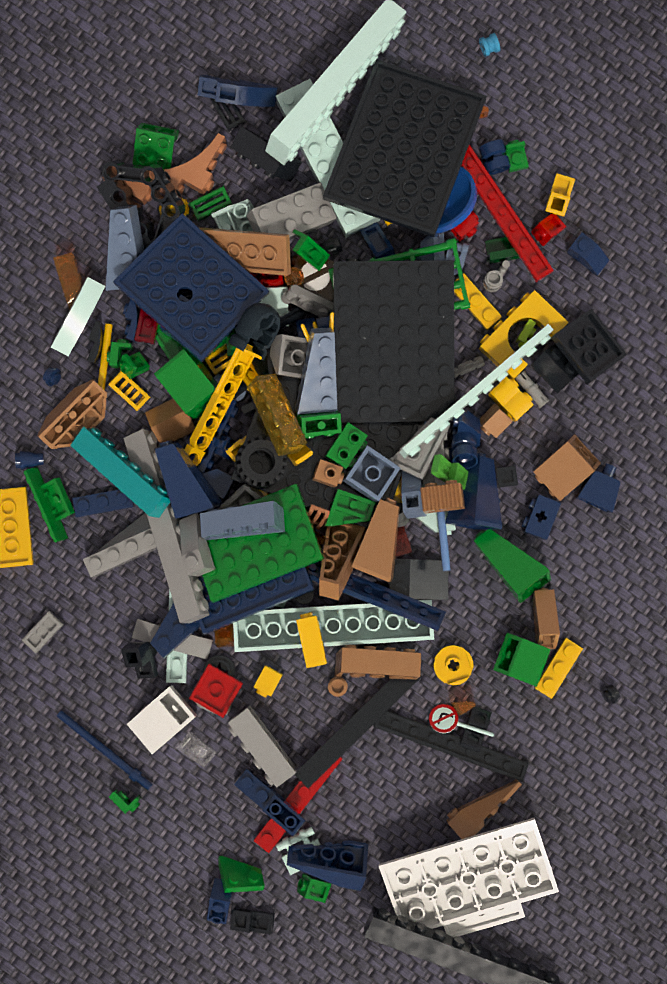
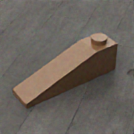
[446,780,522,839]

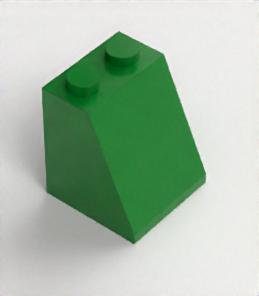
[154,349,217,419]

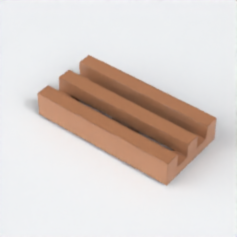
[307,504,330,530]

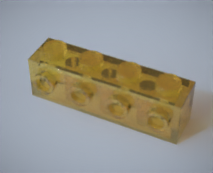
[247,374,307,456]

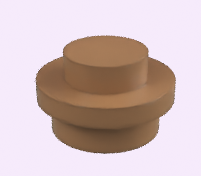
[328,677,348,697]

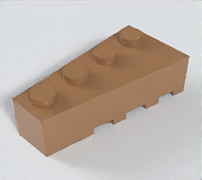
[319,524,365,601]
[335,645,421,679]

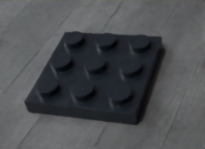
[551,309,627,384]

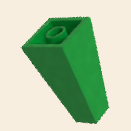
[474,529,551,604]

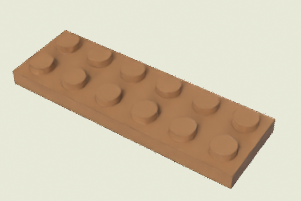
[198,227,291,276]

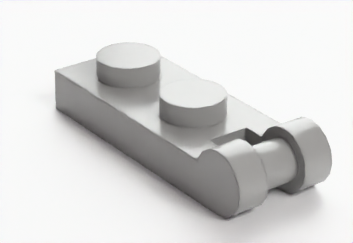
[281,285,334,318]

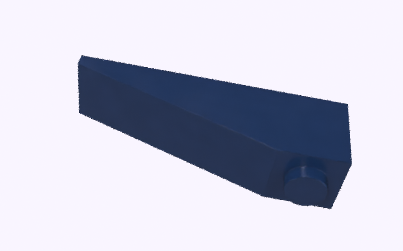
[286,840,368,891]

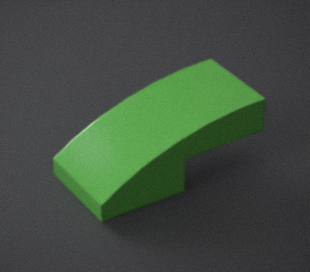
[431,454,468,490]

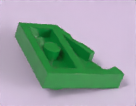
[325,489,375,527]
[218,856,265,893]

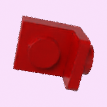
[531,214,567,246]

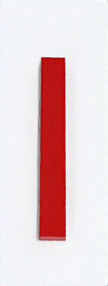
[461,144,554,282]

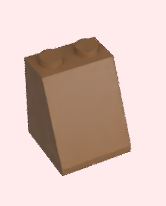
[534,434,601,501]

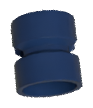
[479,140,511,175]
[451,432,478,469]

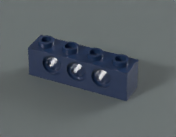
[189,400,239,473]

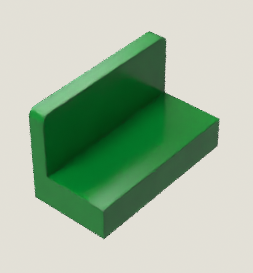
[292,229,330,271]

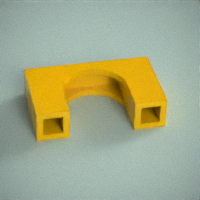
[479,290,569,379]

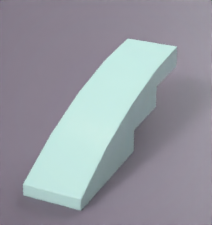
[51,277,105,356]

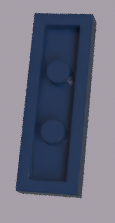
[72,490,134,518]

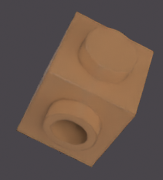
[480,403,513,438]
[312,459,345,488]

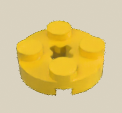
[433,645,473,685]

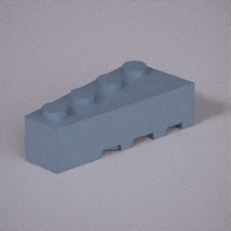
[106,205,144,291]
[295,327,337,414]
[200,501,285,540]

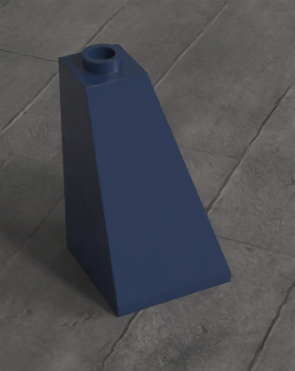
[154,440,222,519]
[445,453,502,529]

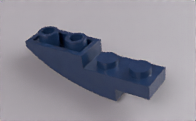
[197,74,278,107]
[234,769,306,837]

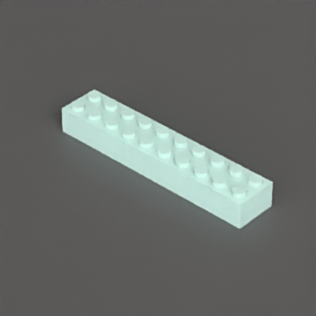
[265,0,406,165]
[233,600,434,652]

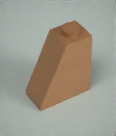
[533,588,560,649]

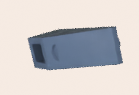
[401,471,427,519]

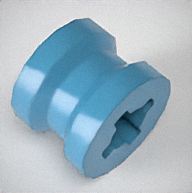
[479,33,500,57]

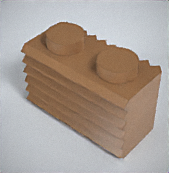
[420,480,465,514]

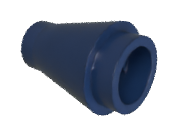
[15,451,44,470]

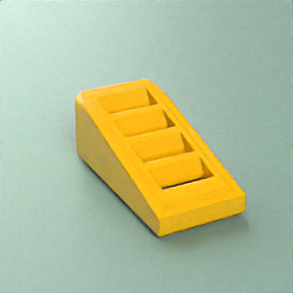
[108,371,150,411]

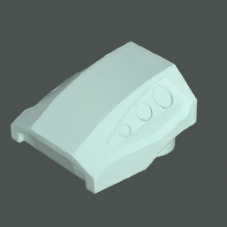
[211,199,254,232]

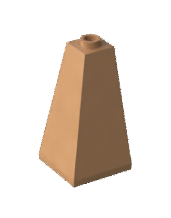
[352,497,400,582]

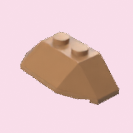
[37,380,107,449]

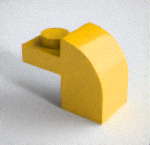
[545,173,575,217]

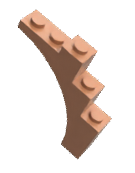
[102,133,227,205]

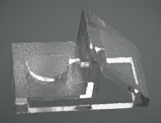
[176,732,217,768]

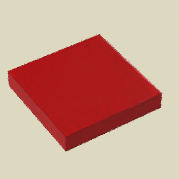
[189,663,243,718]

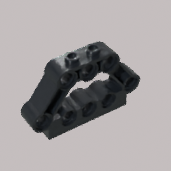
[97,160,185,250]

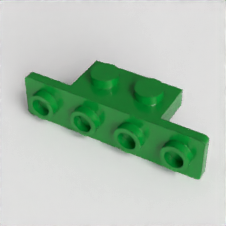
[24,467,75,543]

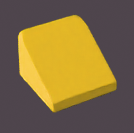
[287,444,313,466]

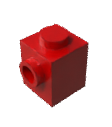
[450,211,479,242]

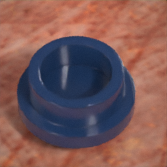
[43,367,61,386]

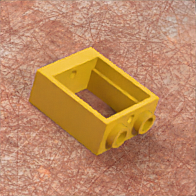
[296,612,327,668]

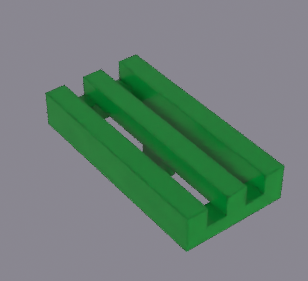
[189,186,232,221]

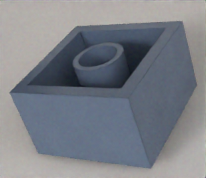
[343,445,400,503]

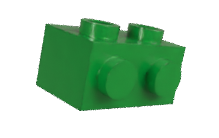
[296,410,342,438]
[324,422,368,470]

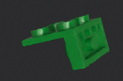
[132,123,179,170]

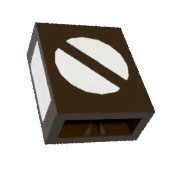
[285,255,334,302]

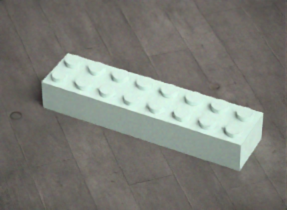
[276,79,380,238]

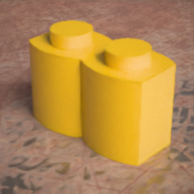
[488,377,533,422]

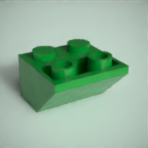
[493,633,551,687]

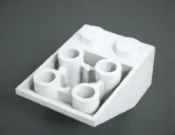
[127,685,197,754]

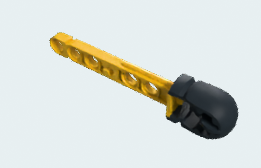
[184,302,280,466]

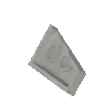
[389,417,450,480]

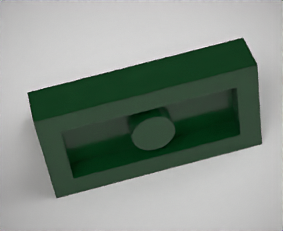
[485,237,521,264]

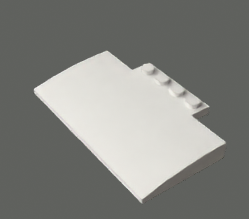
[379,818,559,937]

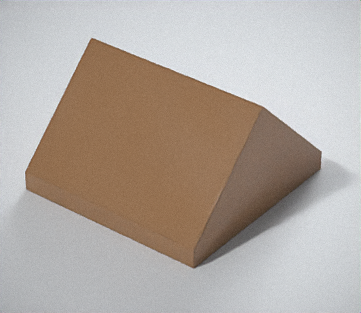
[145,399,196,443]

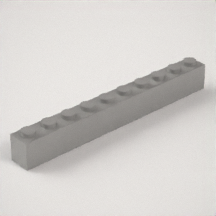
[123,429,210,624]

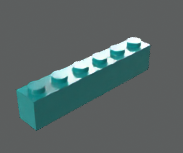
[70,427,170,518]

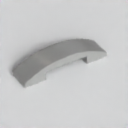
[132,619,213,659]

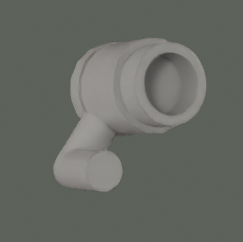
[483,260,510,292]

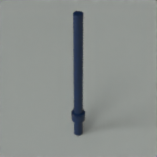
[56,710,153,790]

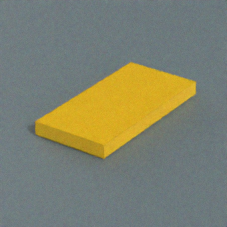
[0,487,34,568]

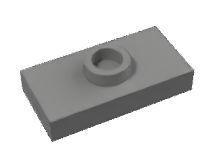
[22,611,64,654]

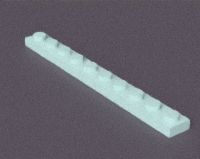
[399,324,554,459]

